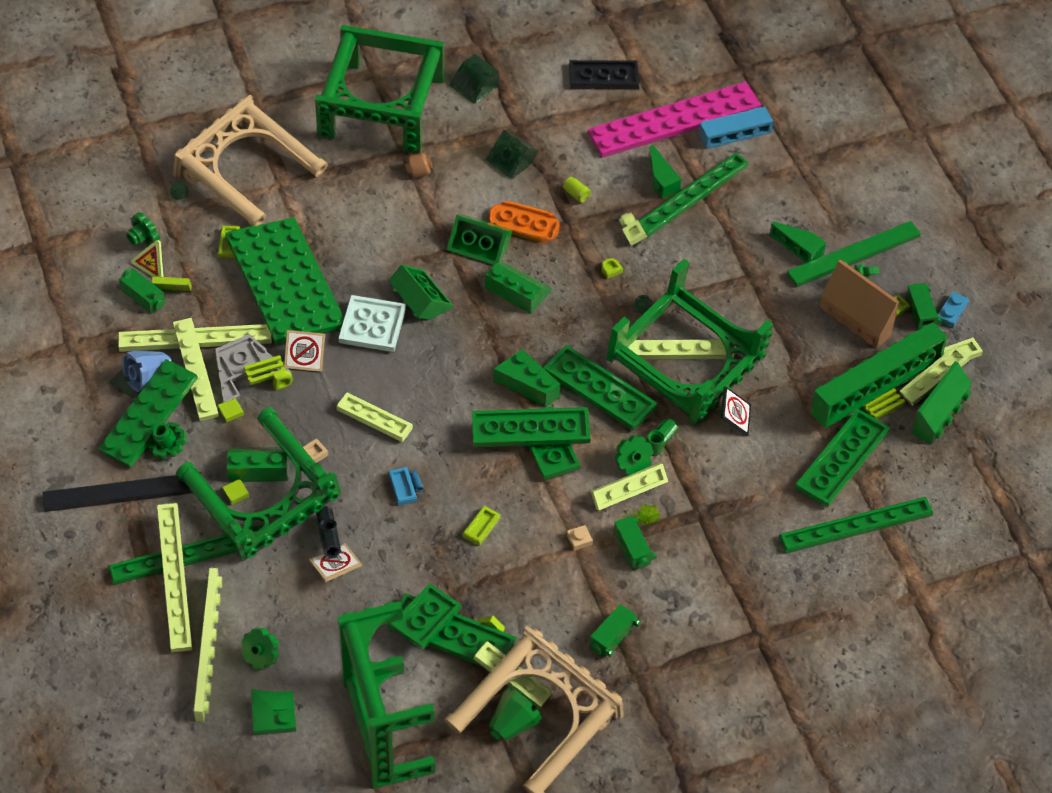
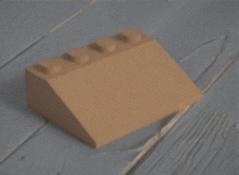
[819,260,899,349]

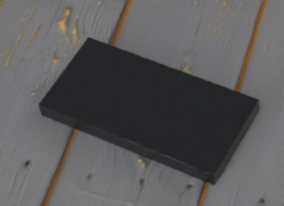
[569,60,639,90]

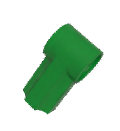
[647,418,678,456]

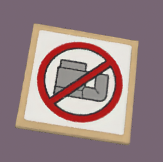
[284,330,325,372]
[309,543,362,582]

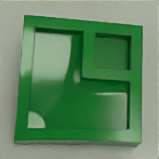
[251,689,296,735]

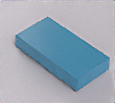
[388,467,417,506]

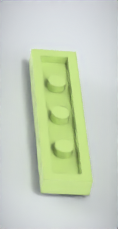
[900,345,969,406]
[337,393,413,442]
[591,463,668,510]
[474,641,553,709]

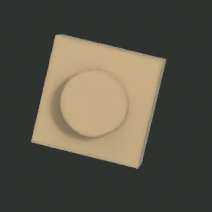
[303,439,328,463]
[567,525,593,551]

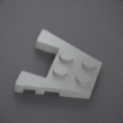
[215,334,292,403]

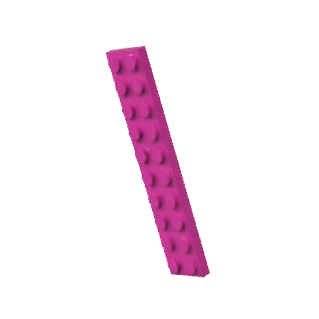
[588,82,761,158]

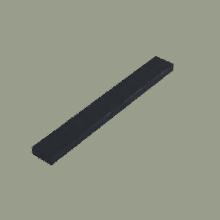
[42,472,202,512]

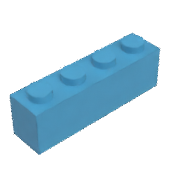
[699,107,773,149]

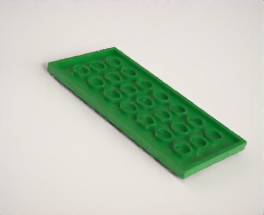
[225,217,344,345]

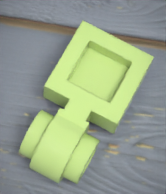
[619,212,647,246]

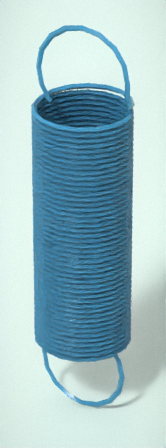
[409,468,425,494]

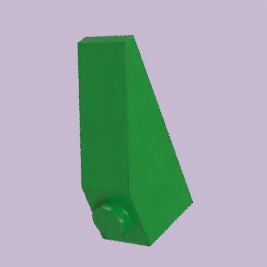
[649,144,682,199]
[769,221,826,263]

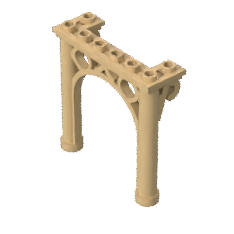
[173,95,328,226]
[444,626,624,793]

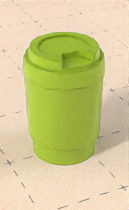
[563,177,591,203]

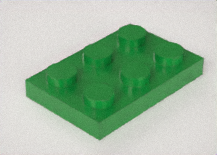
[390,583,461,650]

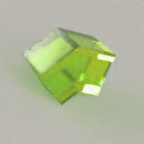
[637,504,660,525]

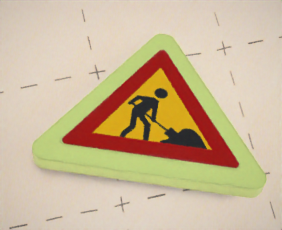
[131,240,163,277]

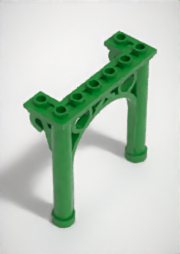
[176,407,342,562]

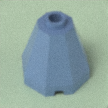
[122,350,172,392]

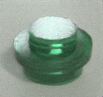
[170,182,188,199]
[634,295,653,312]

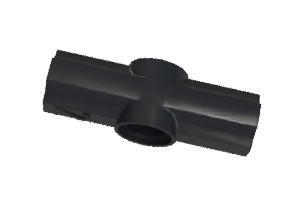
[316,506,341,559]

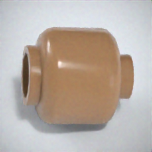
[405,153,433,178]

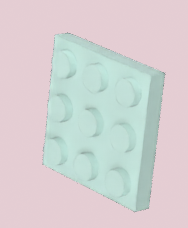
[339,295,406,352]

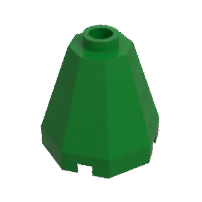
[489,687,542,742]

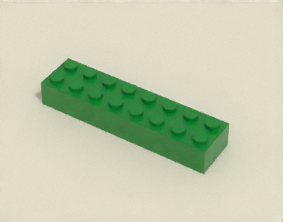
[810,322,948,429]

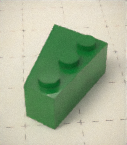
[493,349,560,407]

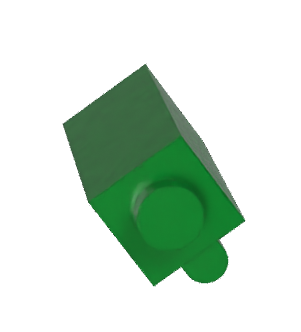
[119,268,165,314]
[905,283,942,331]
[613,516,657,570]
[589,604,641,658]

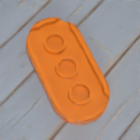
[489,201,560,242]

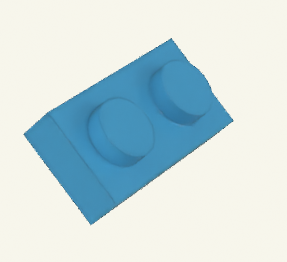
[938,292,969,328]

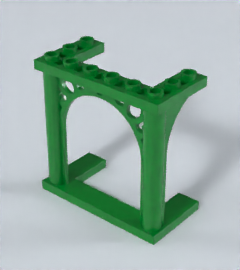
[315,25,444,154]
[606,259,773,426]
[337,601,435,789]

